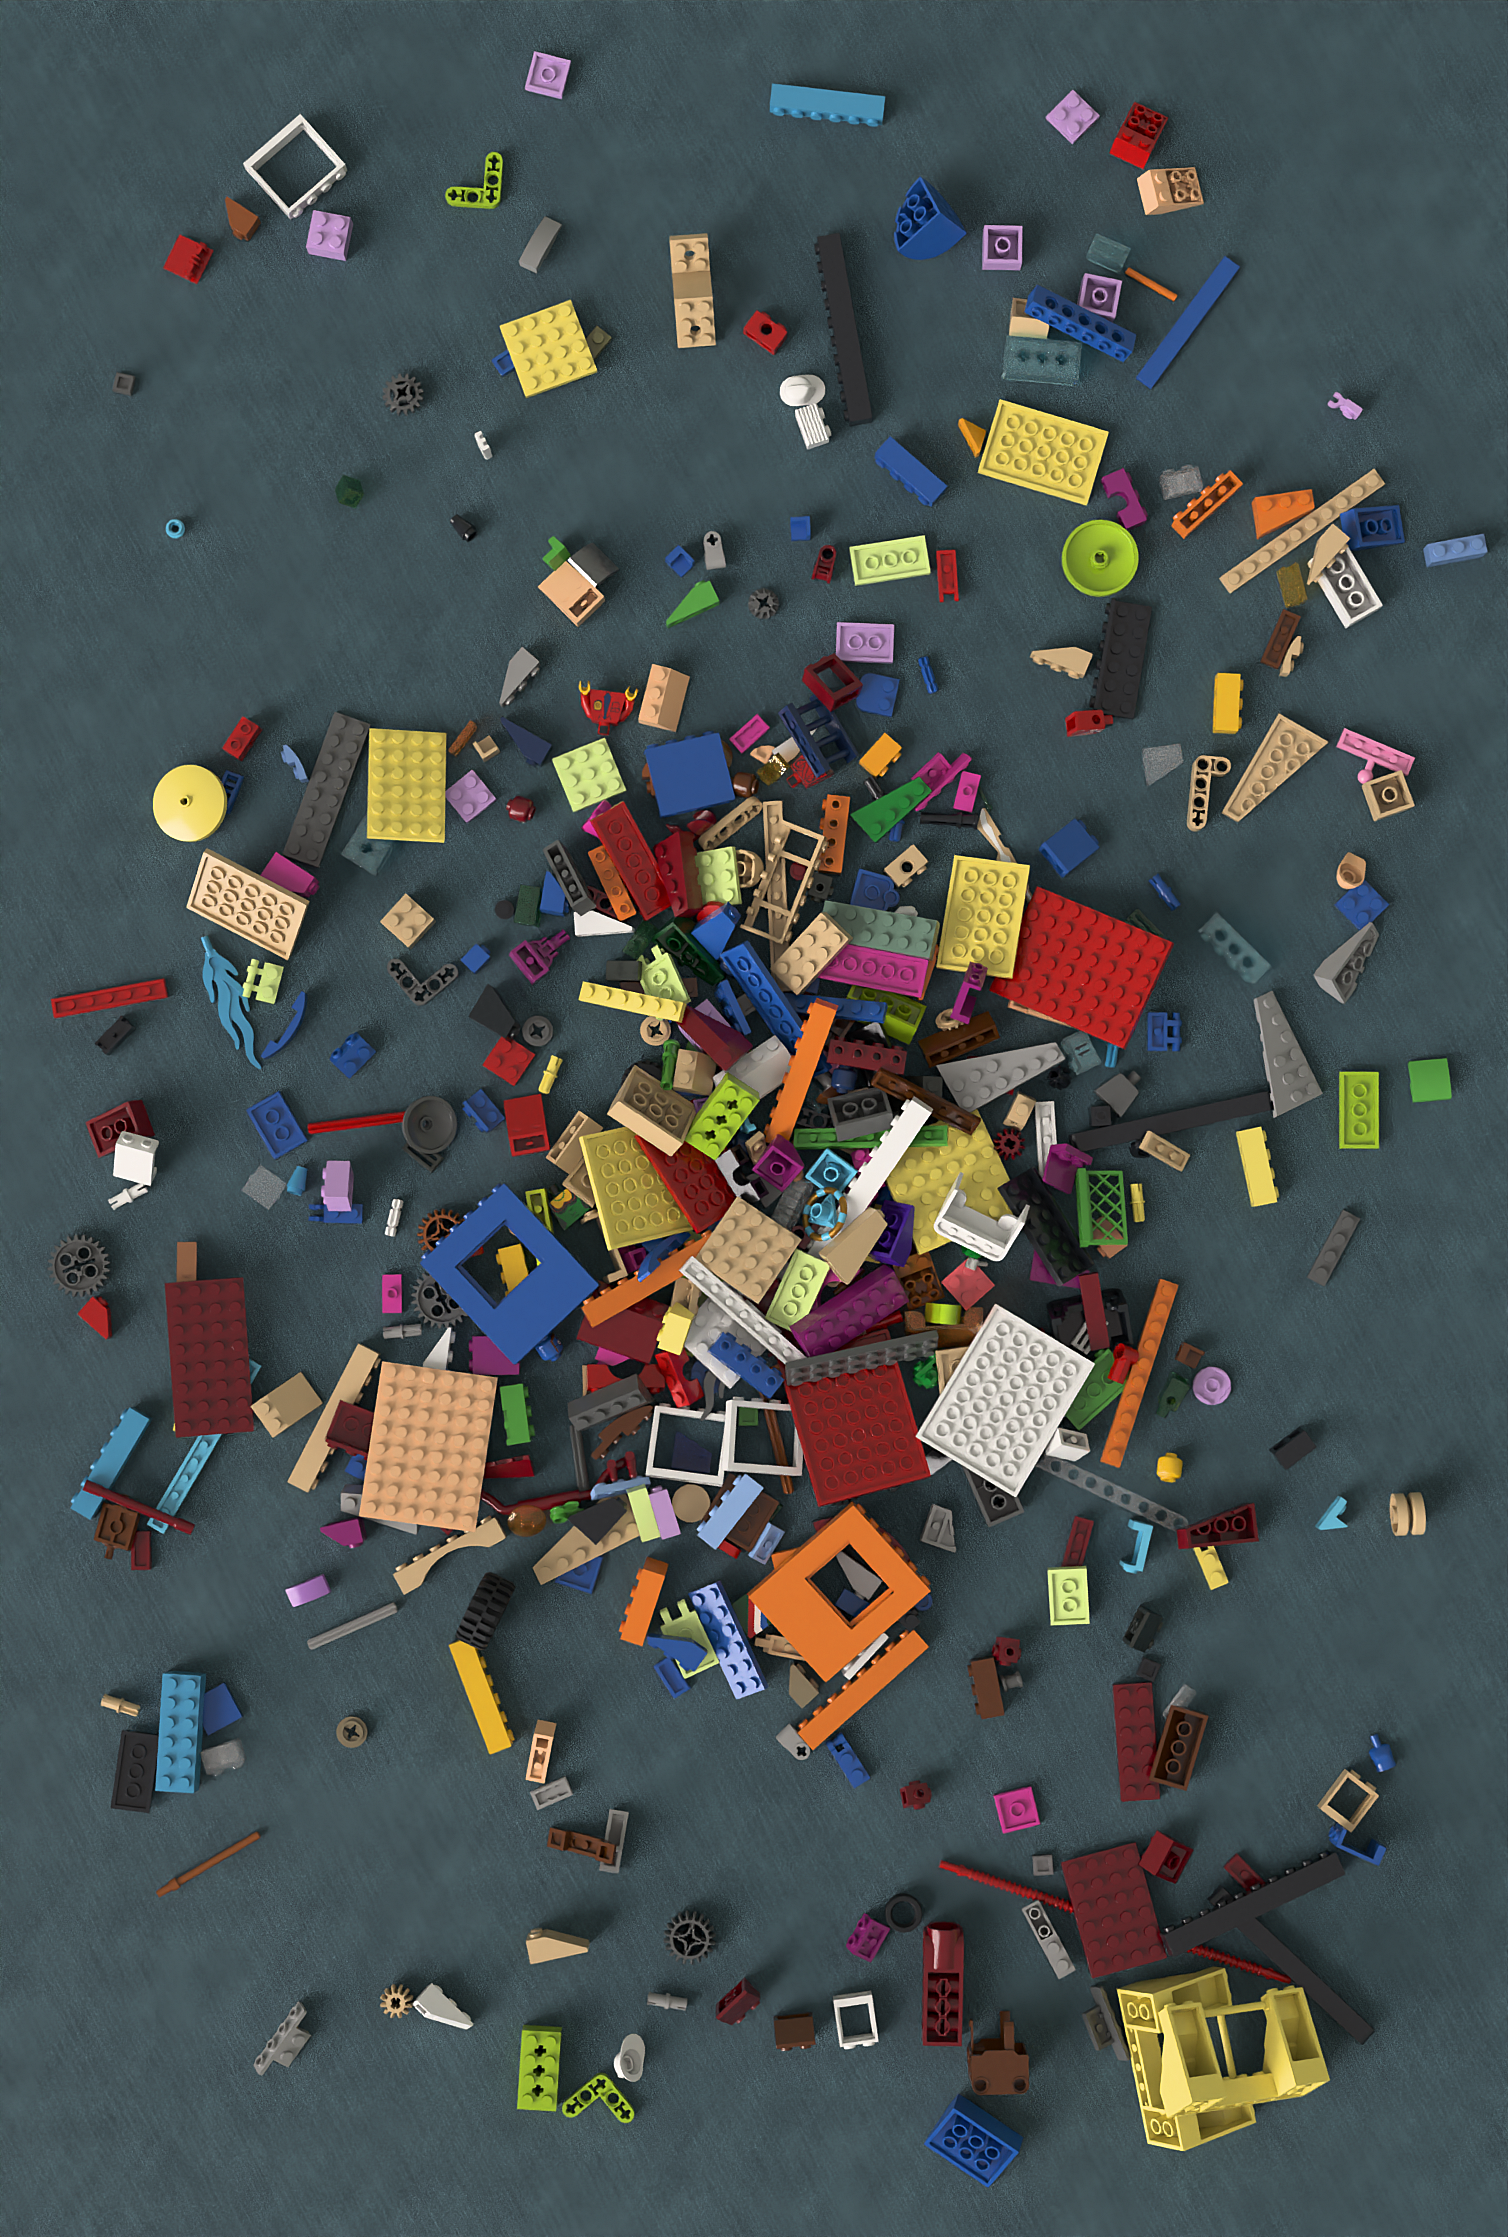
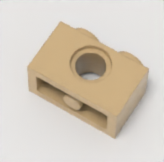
[883,844,928,888]

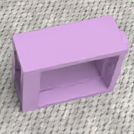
[648,1485,681,1540]

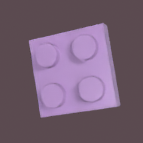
[525,51,571,99]
[1046,90,1100,145]
[445,770,497,824]

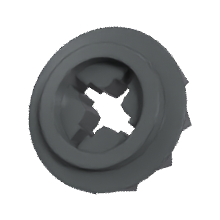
[748,588,779,619]
[522,1016,553,1047]

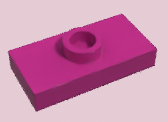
[729,714,770,754]
[953,771,981,813]
[382,1274,402,1313]

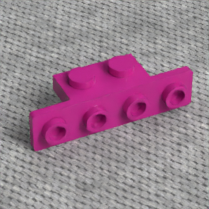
[911,752,972,811]

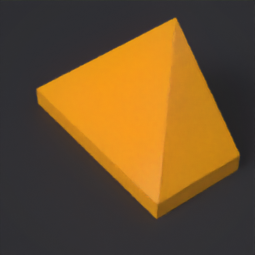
[958,418,986,458]

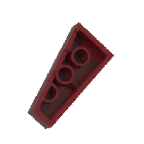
[653,831,703,918]
[1176,1503,1259,1549]

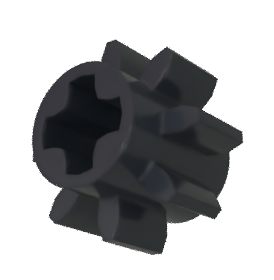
[1047,1065,1072,1091]

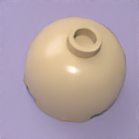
[736,850,764,888]

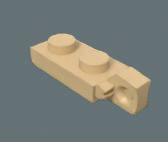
[754,1634,806,1661]

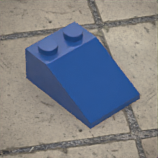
[1340,505,1405,551]

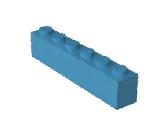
[770,83,885,127]
[71,1407,153,1520]

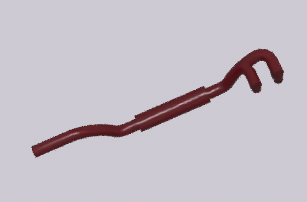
[481,1451,637,1515]

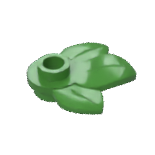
[550,1501,584,1524]

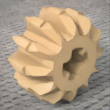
[380,1984,413,2018]

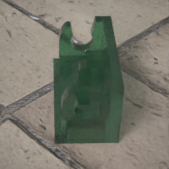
[514,885,543,928]

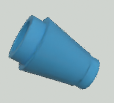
[286,1166,308,1196]

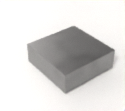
[1032,1854,1053,1876]

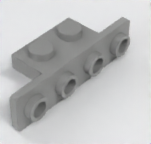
[254,2002,311,2076]

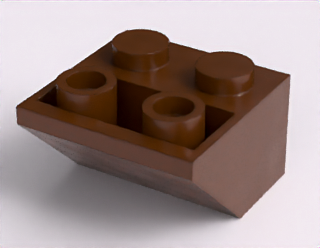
[774,2012,816,2051]

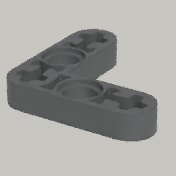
[387,959,459,1006]

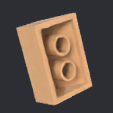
[638,664,690,732]

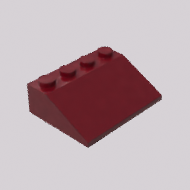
[576,1280,670,1365]

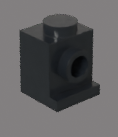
[898,1607,921,1632]

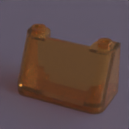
[903,1307,983,1348]

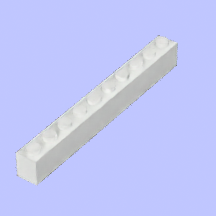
[807,1096,933,1261]

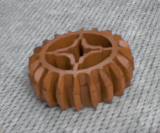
[417,1209,465,1252]

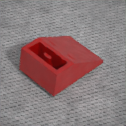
[1109,102,1168,169]
[503,1094,551,1157]

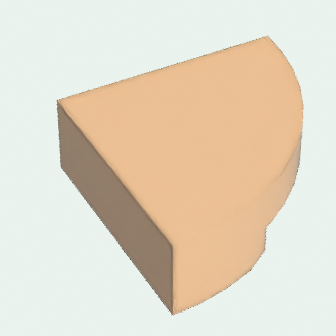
[750,745,775,765]

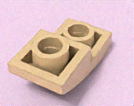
[1279,636,1304,677]
[745,1131,767,1165]

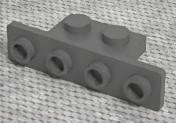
[1081,1986,1131,2061]

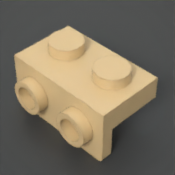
[670,1277,702,1320]

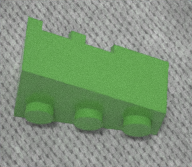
[500,1383,535,1445]

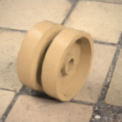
[1390,1492,1426,1536]

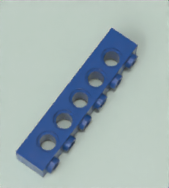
[1024,285,1136,362]

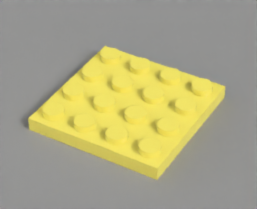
[500,300,597,398]

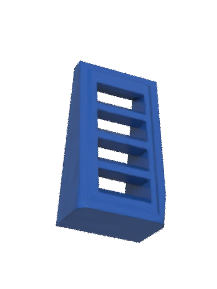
[221,770,244,814]

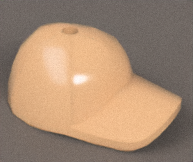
[1336,852,1366,889]

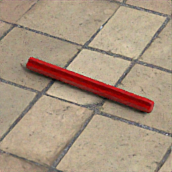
[308,1111,406,1134]

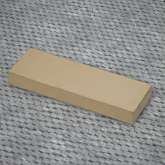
[1139,1131,1190,1172]

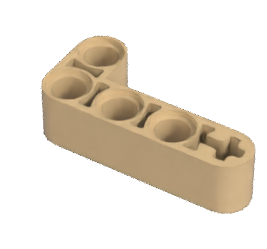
[1187,755,1231,832]

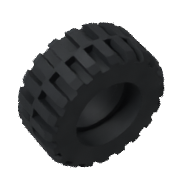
[455,1572,516,1650]

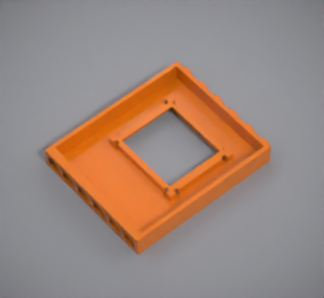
[748,1501,931,1682]

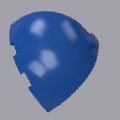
[894,176,967,260]

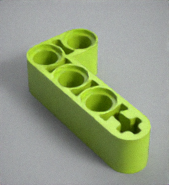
[924,1303,961,1325]

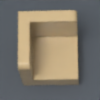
[473,735,500,762]

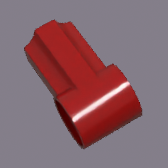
[1107,1343,1139,1384]

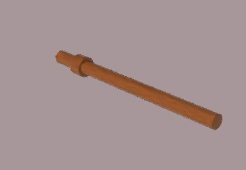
[156,1831,261,1898]

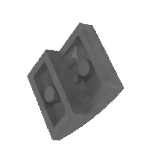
[568,542,619,587]

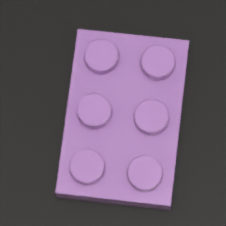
[836,622,894,664]

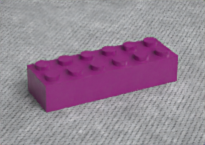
[790,1264,909,1358]

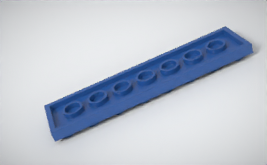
[720,940,832,1078]

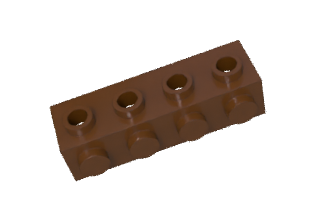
[918,1011,1000,1068]

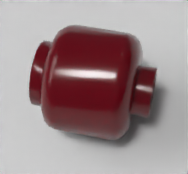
[506,795,536,823]

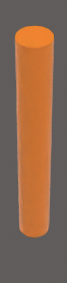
[1125,267,1178,302]

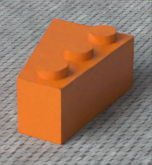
[1252,489,1315,540]

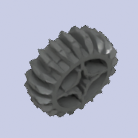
[663,1911,716,1965]

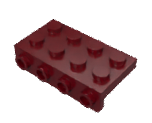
[325,1399,374,1460]

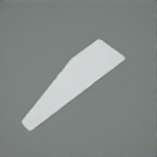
[772,729,816,766]

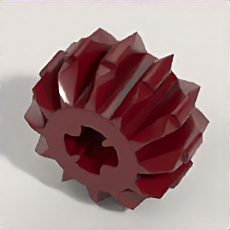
[993,1128,1025,1160]

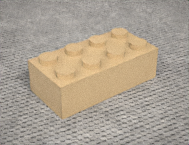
[770,912,853,995]

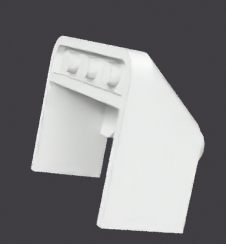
[934,1172,1030,1261]

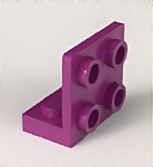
[1042,1143,1093,1194]

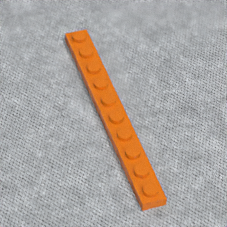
[1100,1279,1178,1468]

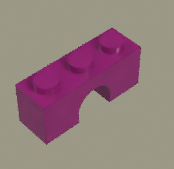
[1101,468,1148,531]

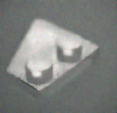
[1142,744,1183,786]

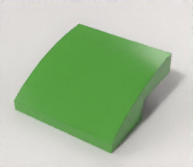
[1408,1058,1452,1103]

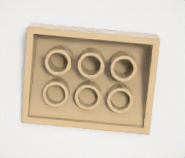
[607,1065,696,1156]

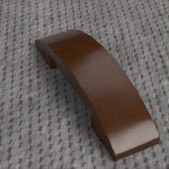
[547,1827,617,1865]

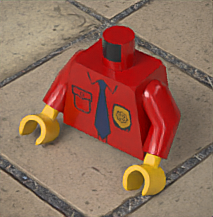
[579,681,638,735]

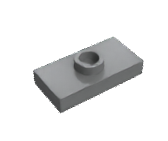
[530,1776,573,1810]

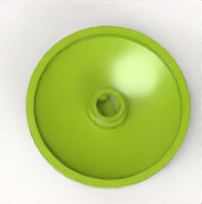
[1062,520,1139,597]

